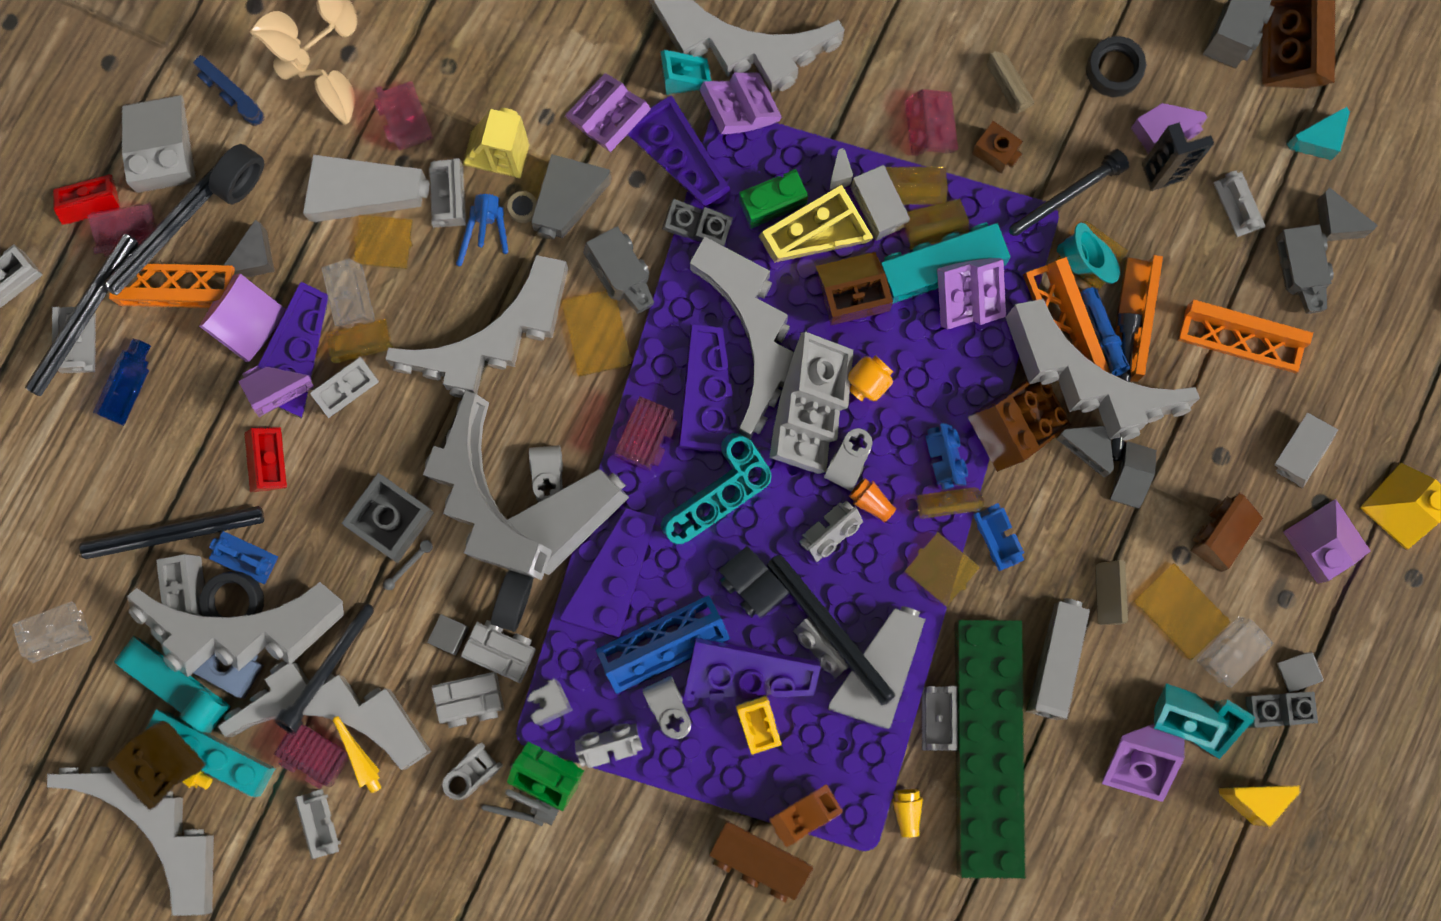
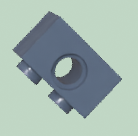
[193,653,264,698]

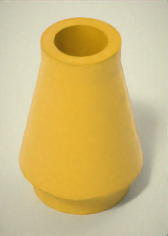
[891,789,923,838]

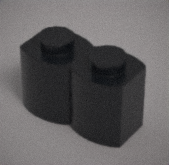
[719,545,789,619]

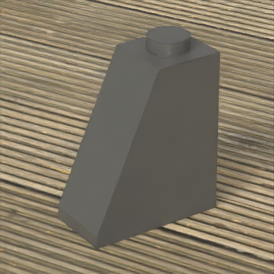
[531,154,612,239]

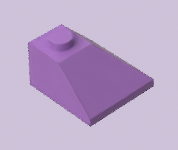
[238,366,314,417]
[1283,499,1370,584]
[1102,724,1185,802]

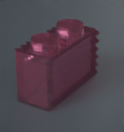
[615,396,678,471]
[274,724,349,789]

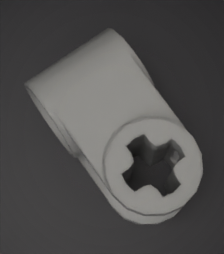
[824,428,872,491]
[529,445,563,502]
[642,676,691,739]
[442,742,503,800]

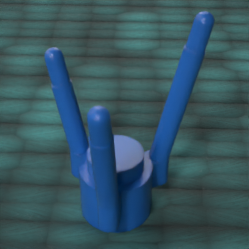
[456,194,508,266]

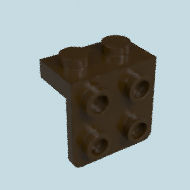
[106,720,205,810]

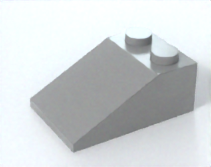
[122,95,196,193]

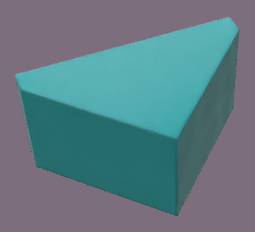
[661,50,711,95]
[1287,107,1350,160]
[1193,699,1255,759]

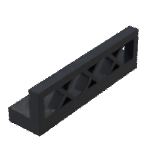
[1142,122,1215,191]

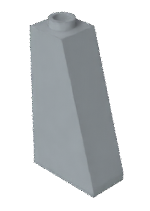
[303,155,429,222]
[508,469,629,575]
[1026,598,1090,720]
[827,606,925,730]

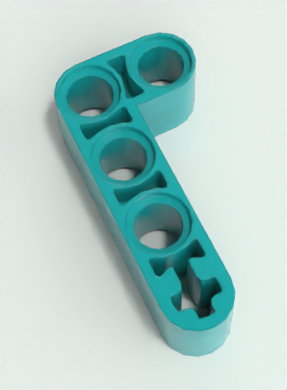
[661,433,771,544]
[114,635,231,733]

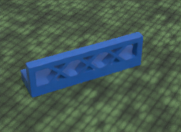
[595,595,730,694]

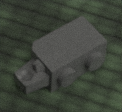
[1276,225,1334,314]
[583,226,654,314]

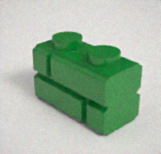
[739,169,808,229]
[507,741,584,812]

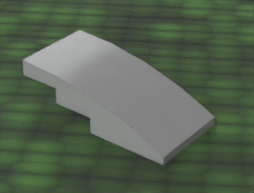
[770,332,853,474]

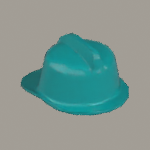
[1057,223,1120,284]

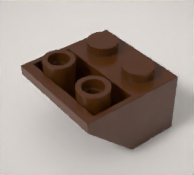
[815,252,893,325]
[1190,492,1263,572]

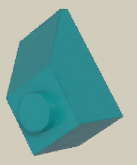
[1154,683,1227,749]

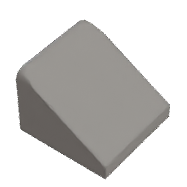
[829,148,853,191]
[427,614,469,656]
[1277,652,1324,693]

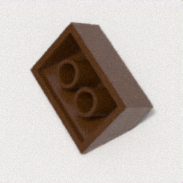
[1262,0,1335,89]
[709,821,814,903]

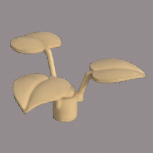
[250,0,357,125]

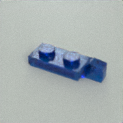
[93,339,151,426]

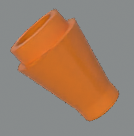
[849,478,896,523]

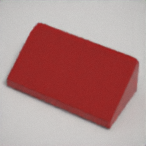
[53,174,120,225]
[244,427,287,492]

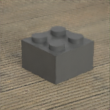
[1203,0,1274,68]
[341,472,434,563]

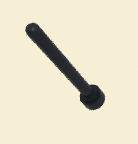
[1009,149,1129,236]
[1111,313,1143,461]
[274,604,374,735]

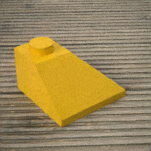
[1360,463,1441,550]

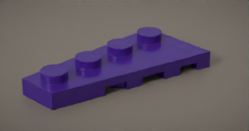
[627,95,731,207]
[258,282,329,418]
[678,324,741,455]
[559,508,657,638]
[683,638,821,701]

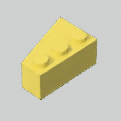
[463,108,530,178]
[759,185,873,263]

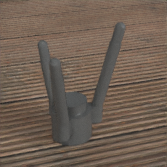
[481,763,559,827]

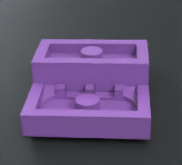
[565,73,651,152]
[700,73,782,134]
[937,258,1006,330]
[199,274,286,362]

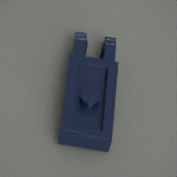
[193,55,265,126]

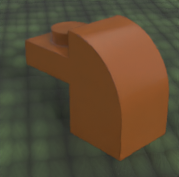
[769,784,843,848]

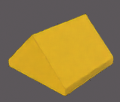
[1219,786,1300,827]

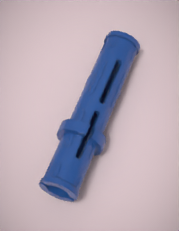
[1080,287,1130,376]

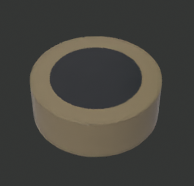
[507,191,537,223]

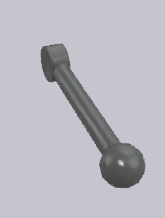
[383,540,433,590]

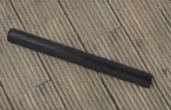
[104,162,218,295]
[25,233,138,396]
[79,506,264,559]
[767,555,895,706]

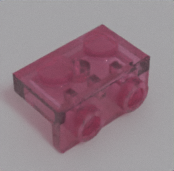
[373,81,433,151]
[905,89,958,156]
[88,202,156,257]

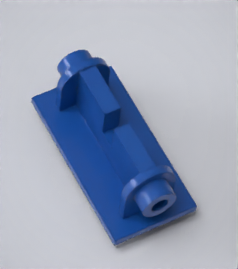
[925,423,968,490]
[973,503,1025,571]
[209,531,279,585]

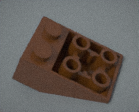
[968,379,1071,472]

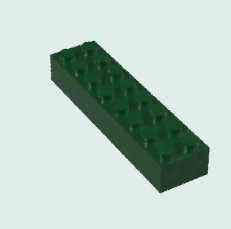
[954,620,1026,879]

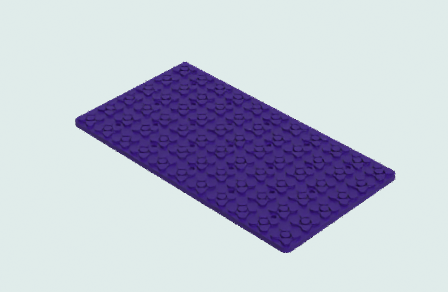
[516,117,1059,851]

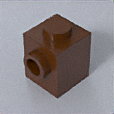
[972,121,1023,174]

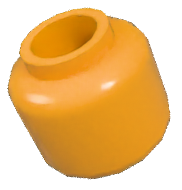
[848,355,893,402]

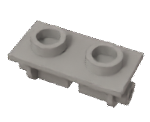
[1214,170,1265,237]
[799,501,863,562]
[794,617,849,678]
[575,723,643,769]
[295,789,341,859]

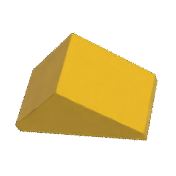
[736,696,782,755]

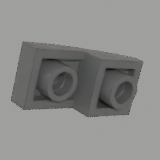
[662,199,733,246]
[1245,692,1318,728]

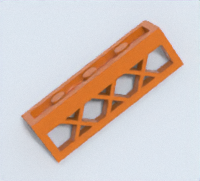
[1109,255,1163,382]
[1023,257,1110,373]
[109,264,235,308]
[1178,299,1313,373]

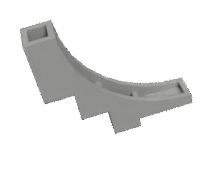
[649,0,844,93]
[690,237,794,439]
[386,255,568,398]
[1006,299,1200,440]
[423,391,552,580]
[127,582,344,677]
[218,661,432,770]
[47,767,214,915]

